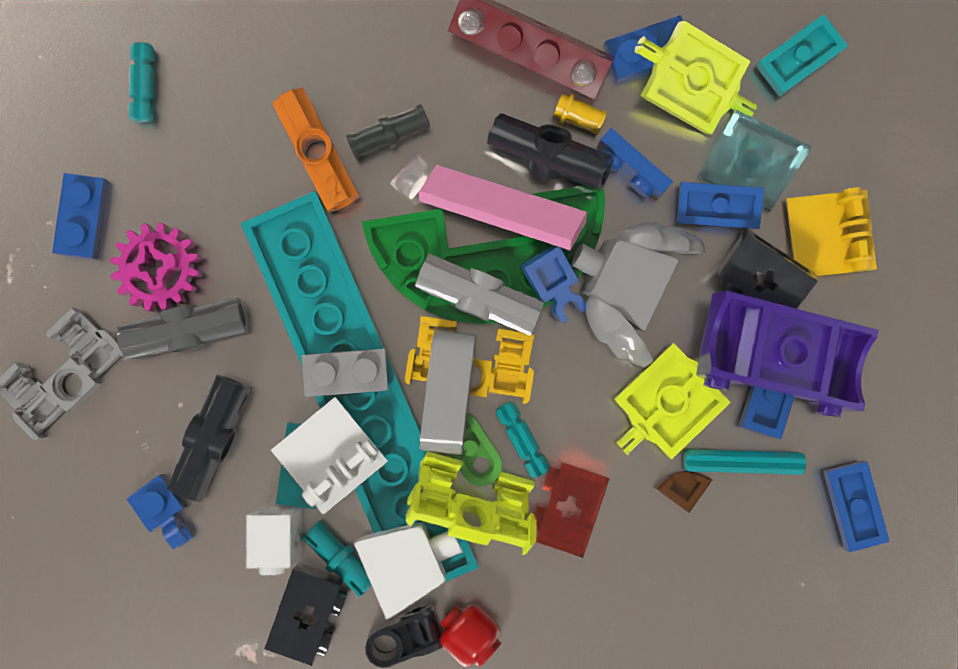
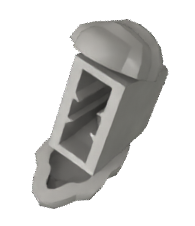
[571,222,705,368]

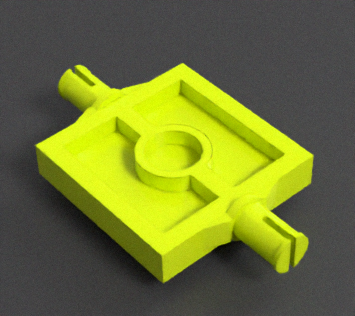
[634,21,757,135]
[613,343,731,459]

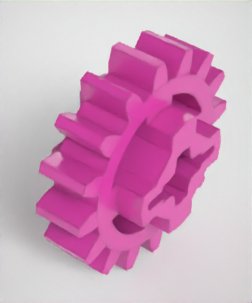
[110,222,203,312]

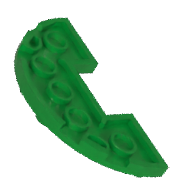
[362,185,605,325]

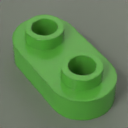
[449,412,502,486]

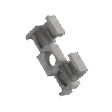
[0,308,124,440]

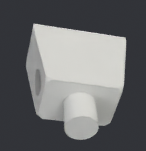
[354,522,462,619]

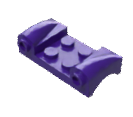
[696,291,878,418]

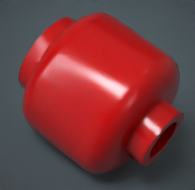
[440,604,502,668]

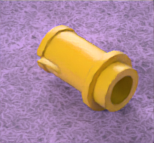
[552,93,607,135]

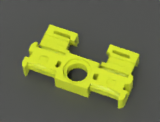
[406,451,537,555]

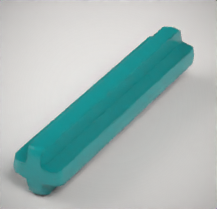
[683,449,806,475]

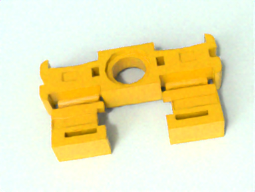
[405,316,534,404]

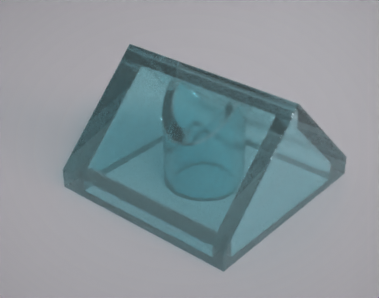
[698,110,811,212]

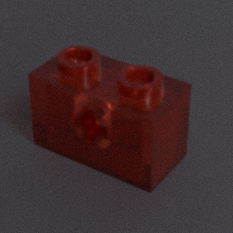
[533,459,610,558]

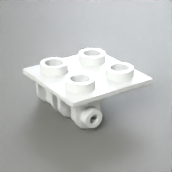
[271,397,388,515]

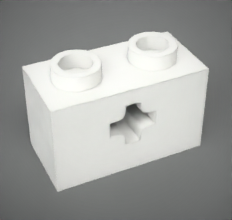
[246,506,303,575]

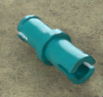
[302,520,372,598]

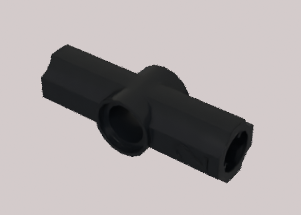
[487,113,614,191]
[167,375,251,502]

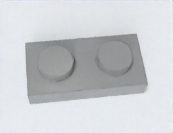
[302,349,389,397]

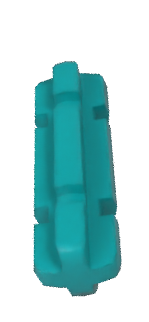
[129,42,154,123]
[496,401,550,478]

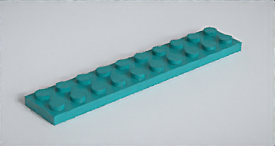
[240,191,479,584]

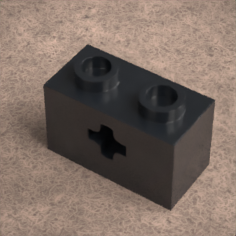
[718,228,818,309]
[264,563,348,666]

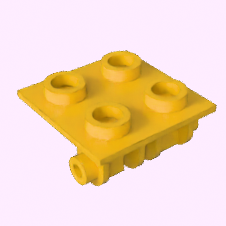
[786,187,877,276]

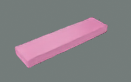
[419,165,587,250]

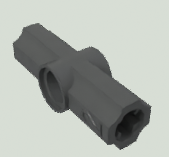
[116,298,248,360]

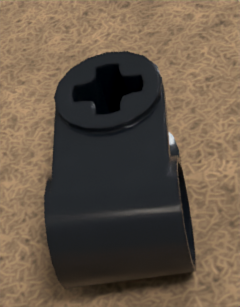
[365,603,443,668]

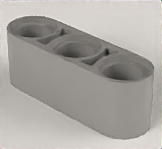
[420,330,476,455]

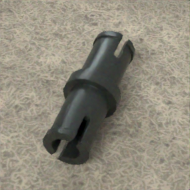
[346,104,430,159]

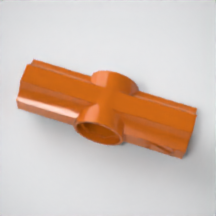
[272,87,360,213]

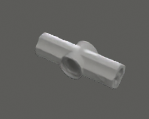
[415,254,544,336]

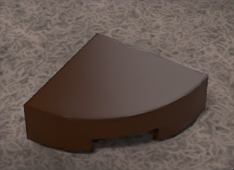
[654,471,713,513]

